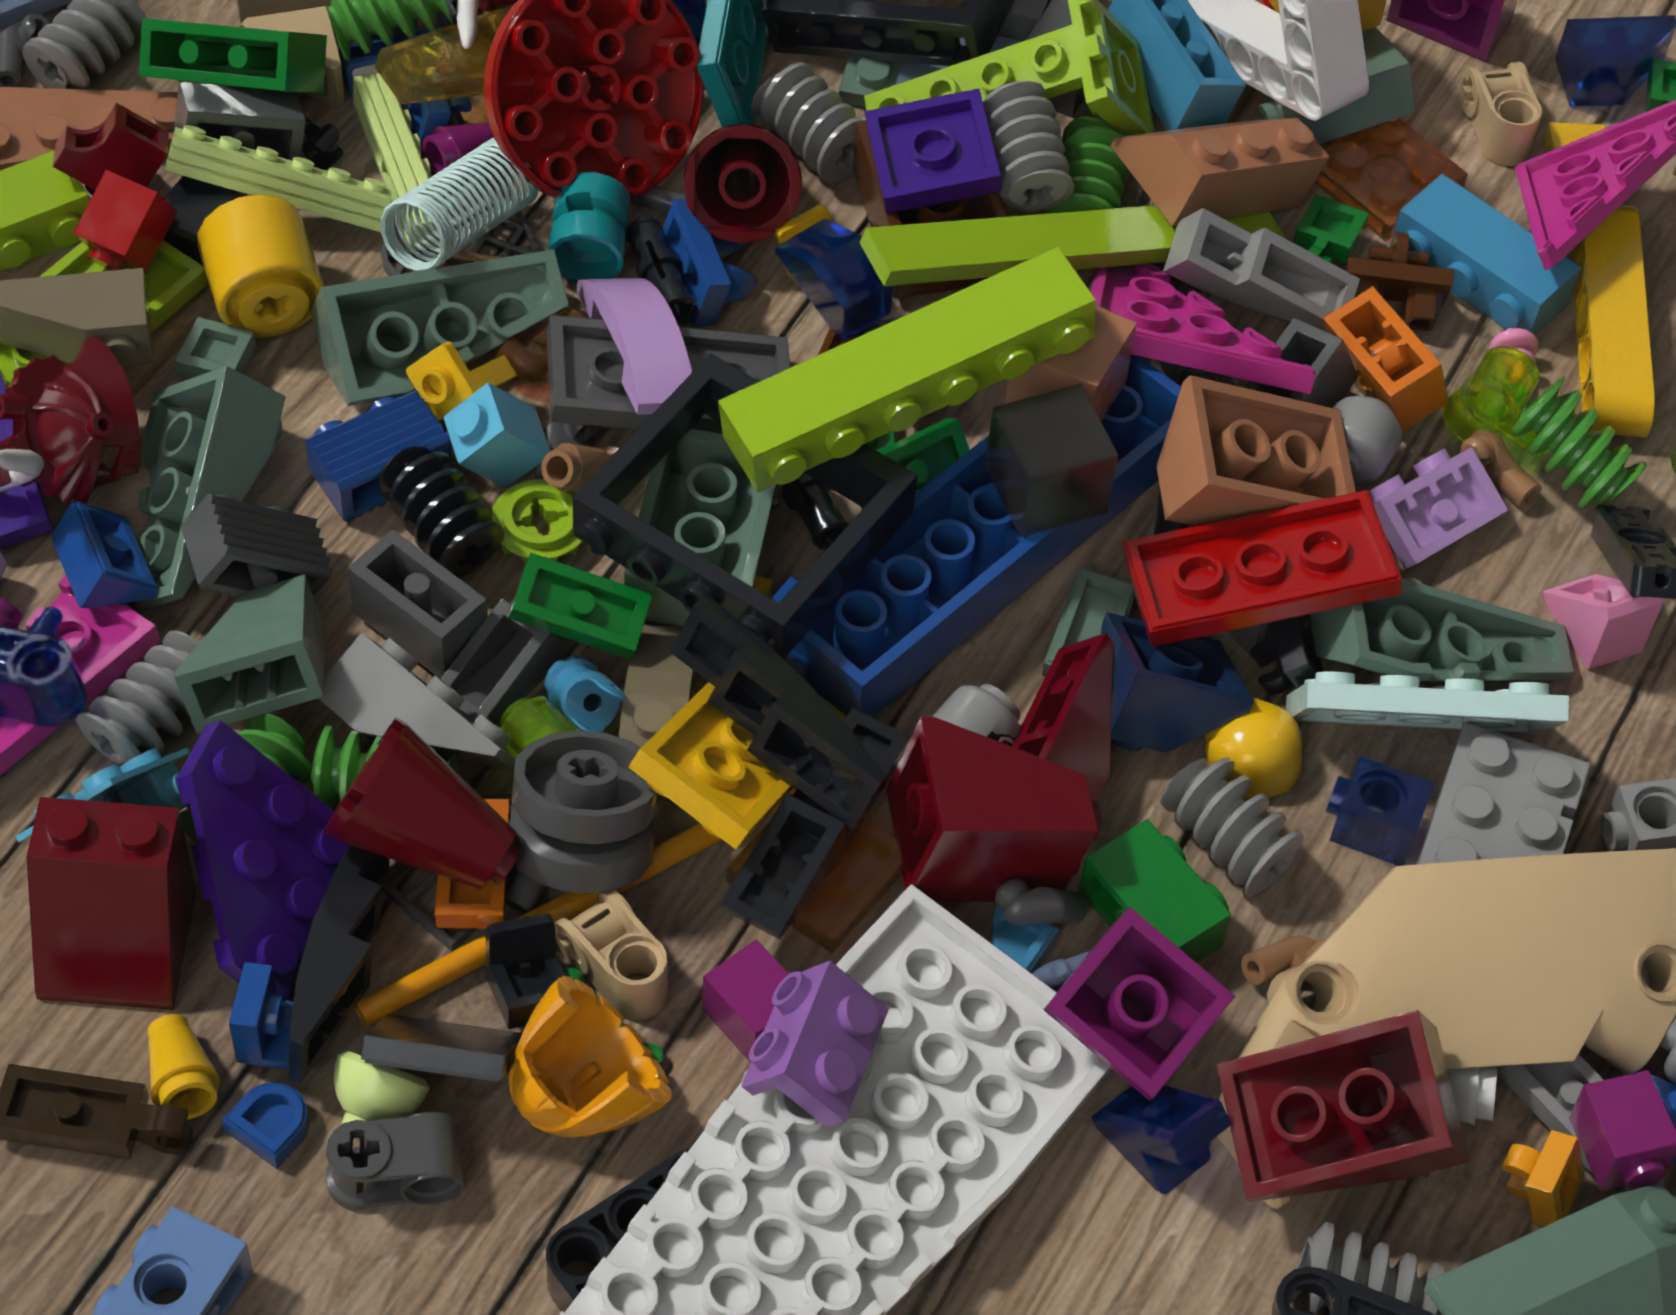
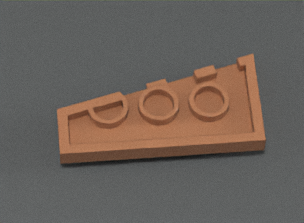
[0,87,178,171]

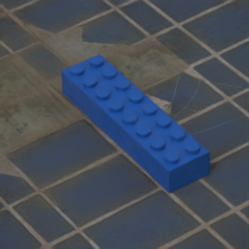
[778,354,1181,717]

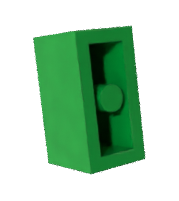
[1078,819,1232,963]

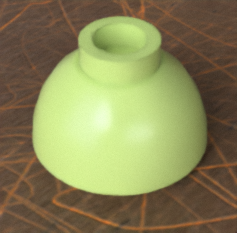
[333,1050,430,1124]

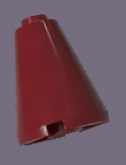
[683,124,802,244]
[323,717,521,889]

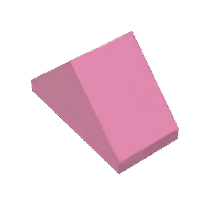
[1543,574,1664,670]

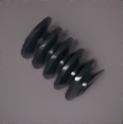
[377,446,505,578]

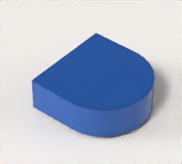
[222,1083,309,1169]

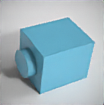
[443,382,550,489]

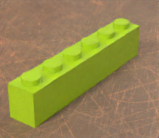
[718,247,1096,493]

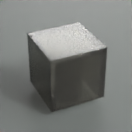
[985,384,1119,537]

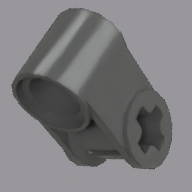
[325,1112,465,1209]

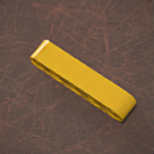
[1570,205,1655,438]

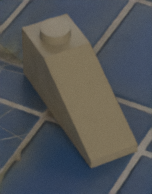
[0,268,154,368]
[619,624,695,748]

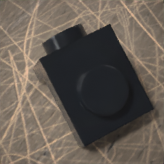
[485,914,566,1029]

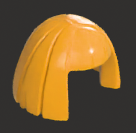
[509,976,672,1138]

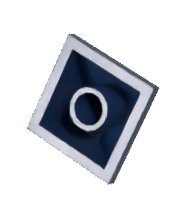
[1101,612,1254,753]

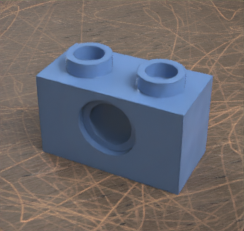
[93,1206,253,1315]

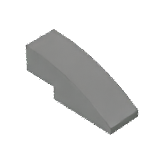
[1163,208,1360,330]

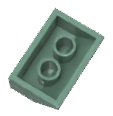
[624,429,777,627]

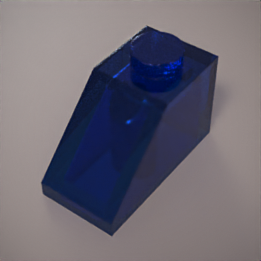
[1555,15,1676,107]
[775,218,894,342]

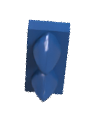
[662,199,758,326]

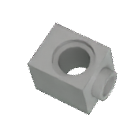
[1601,778,1676,851]

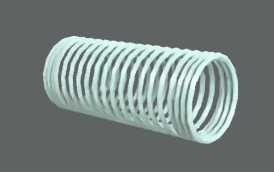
[381,138,539,271]

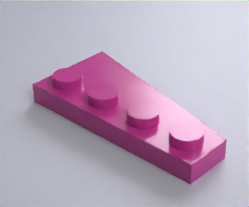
[0,575,161,776]

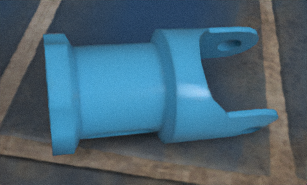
[544,655,628,733]

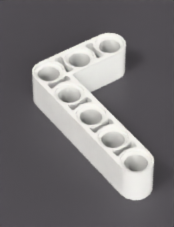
[1188,0,1369,121]

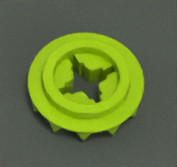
[492,479,582,563]

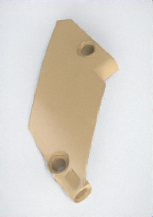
[1235,848,1676,1075]

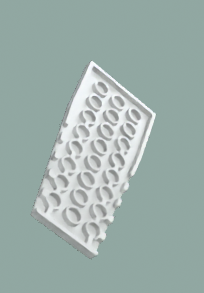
[559,884,1112,1315]

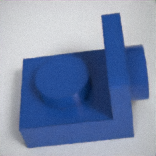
[229,962,294,1070]

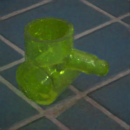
[1442,346,1549,457]

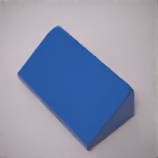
[52,501,158,609]

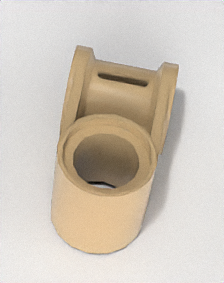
[1460,61,1542,166]
[554,890,668,1021]

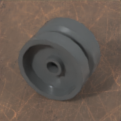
[510,730,659,893]

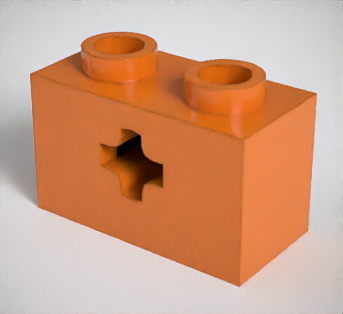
[1323,286,1449,433]

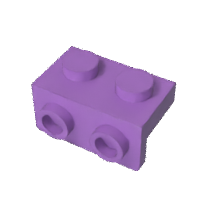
[742,960,889,1128]

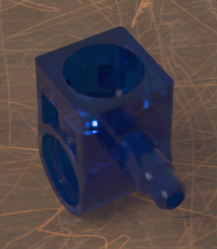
[0,607,88,727]

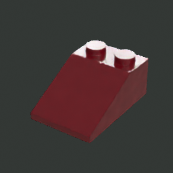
[1216,1010,1470,1202]

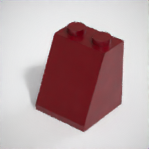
[886,716,1101,902]
[26,797,196,1010]

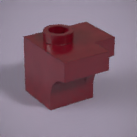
[53,103,169,196]

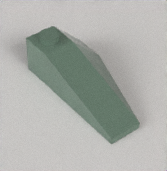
[311,249,569,406]
[135,366,286,610]
[1310,578,1574,681]
[1423,1183,1676,1315]

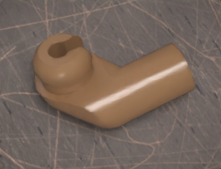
[1460,430,1542,509]
[1241,936,1327,985]

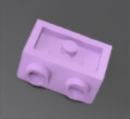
[1369,447,1508,569]

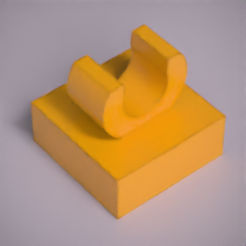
[1502,1130,1585,1227]

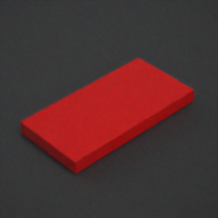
[1122,490,1402,647]

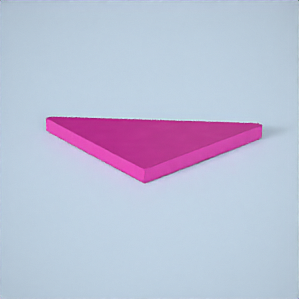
[1515,100,1676,270]
[1090,263,1316,394]

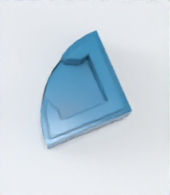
[991,905,1059,973]

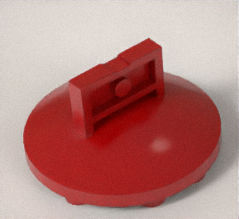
[484,0,704,200]

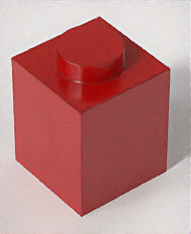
[73,170,178,274]

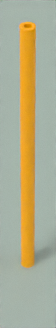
[355,786,797,1027]

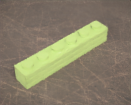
[353,72,448,251]
[165,125,392,232]

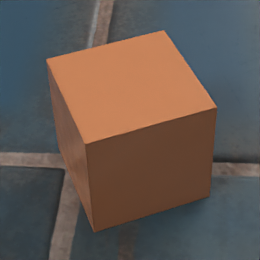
[1004,305,1137,445]

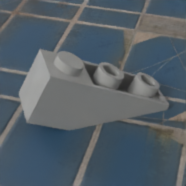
[318,633,515,770]

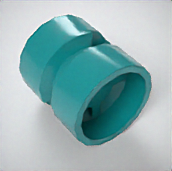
[548,172,631,283]

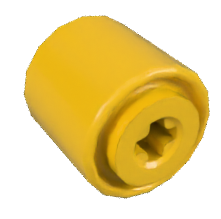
[197,194,324,338]

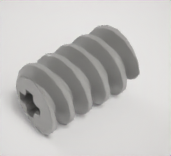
[23,0,146,89]
[751,62,866,184]
[983,81,1074,212]
[75,630,199,764]
[1160,757,1304,898]
[1290,1222,1444,1315]

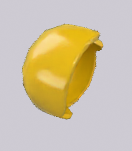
[1204,698,1302,799]

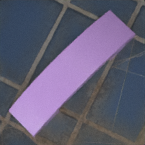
[576,278,692,415]

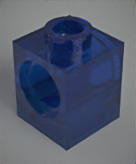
[1326,756,1434,866]

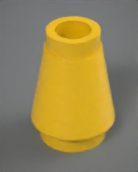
[147,1014,220,1120]

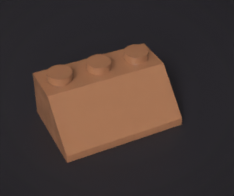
[1111,118,1330,227]
[1156,375,1356,526]

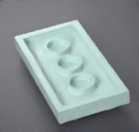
[1286,672,1569,734]

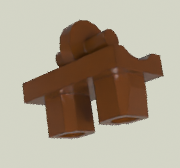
[1345,231,1454,331]

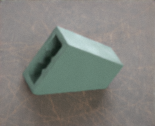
[1258,27,1416,144]
[174,574,326,734]

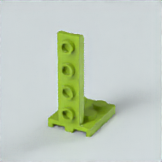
[864,0,1155,136]

